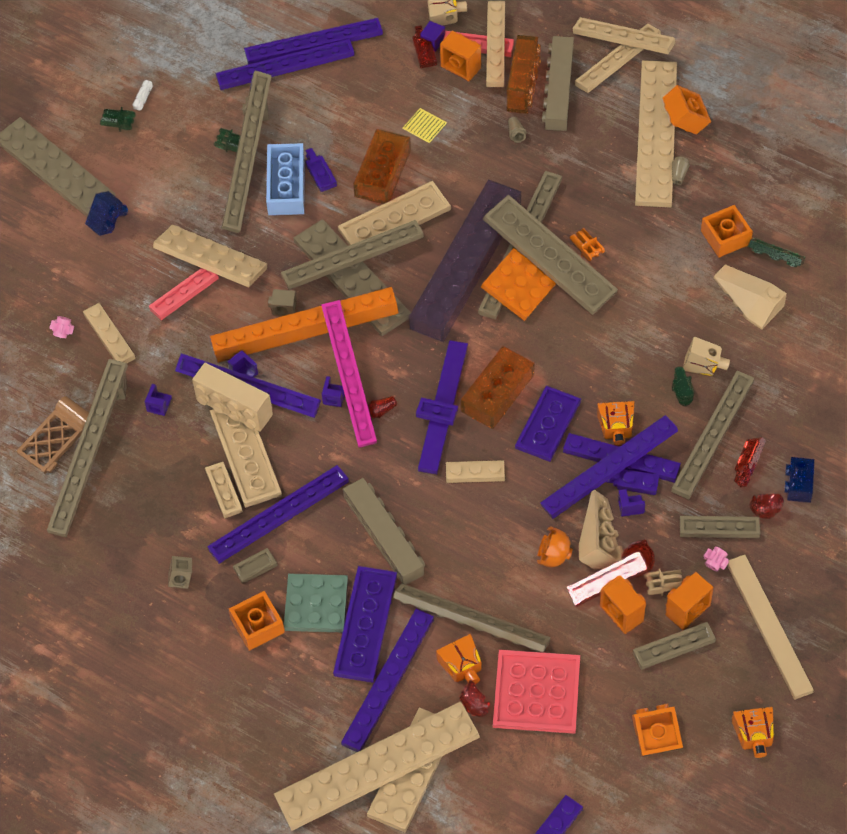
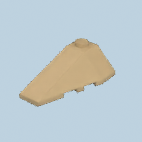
[714,265,787,330]
[579,490,624,569]

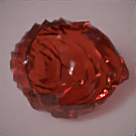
[749,494,784,519]
[621,539,655,578]
[459,680,490,717]

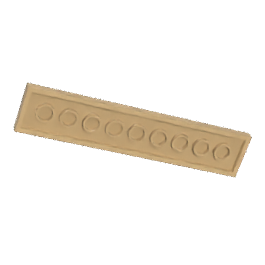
[635,60,677,207]
[274,701,480,831]

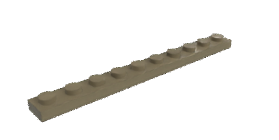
[221,70,272,233]
[478,171,562,320]
[47,359,128,537]

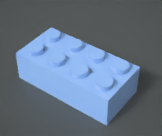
[266,143,305,215]

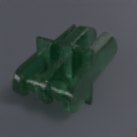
[100,107,136,132]
[214,128,240,152]
[672,366,695,406]

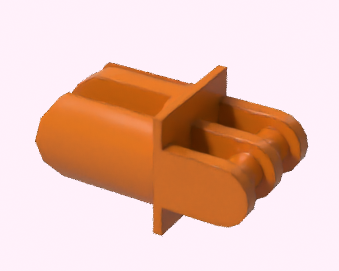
[570,228,605,262]

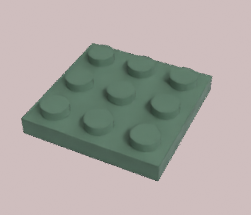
[284,574,348,633]

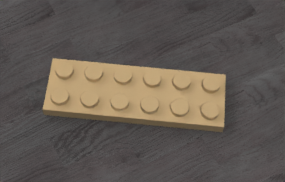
[338,181,451,246]
[153,225,267,287]
[210,409,282,508]
[367,708,442,833]

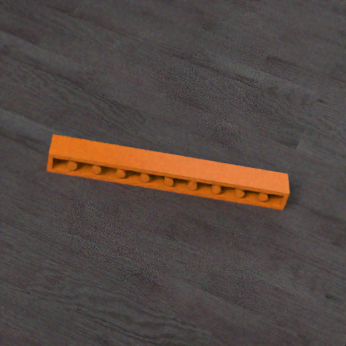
[210,287,399,363]

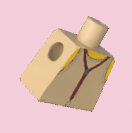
[428,0,467,26]
[682,337,730,376]

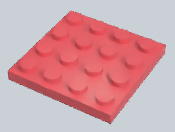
[493,650,580,734]

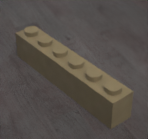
[542,36,574,131]
[343,478,425,585]

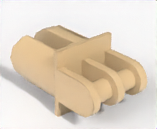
[644,569,682,596]

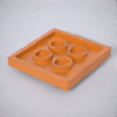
[481,248,556,321]

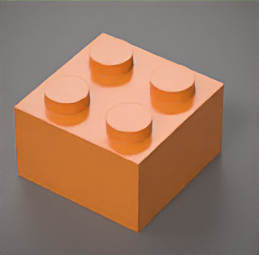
[440,31,481,82]
[662,85,711,134]
[701,205,753,258]
[665,572,714,630]
[600,575,646,634]
[229,591,285,651]

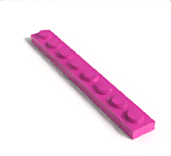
[321,300,377,448]

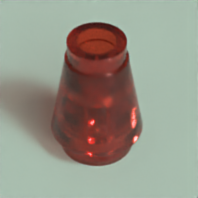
[368,396,397,419]

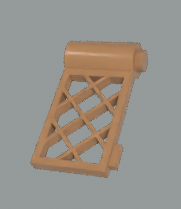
[16,396,89,474]

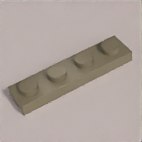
[680,516,760,538]
[633,622,716,670]

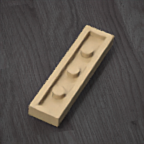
[83,303,135,363]

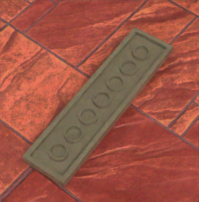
[0,117,116,219]
[483,195,618,315]
[293,219,412,336]

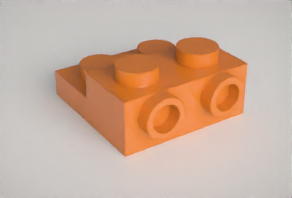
[632,704,683,756]

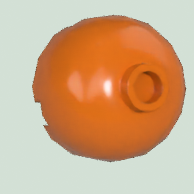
[537,526,573,567]

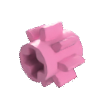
[50,316,74,338]
[704,547,729,572]

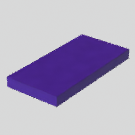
[515,386,581,462]

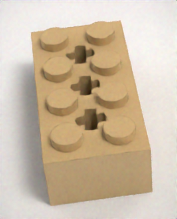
[192,363,273,432]

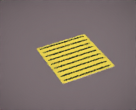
[402,108,447,143]

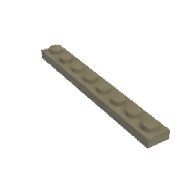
[281,220,424,290]
[671,371,754,500]
[394,584,551,652]

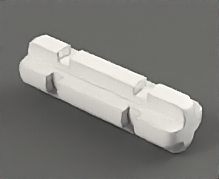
[133,80,153,111]

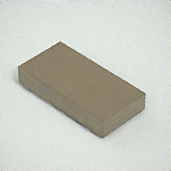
[233,548,277,584]

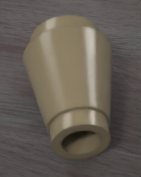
[508,117,527,143]
[672,157,690,185]

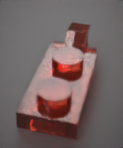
[412,25,437,68]
[734,437,766,488]

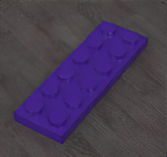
[333,566,397,683]

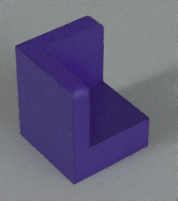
[420,21,445,52]
[228,350,258,377]
[322,376,345,407]
[145,384,172,416]
[618,489,645,517]

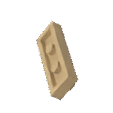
[446,460,505,483]
[205,462,243,519]

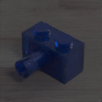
[85,191,128,236]
[784,457,815,503]

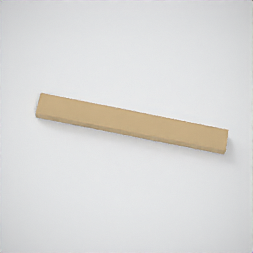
[727,555,814,700]

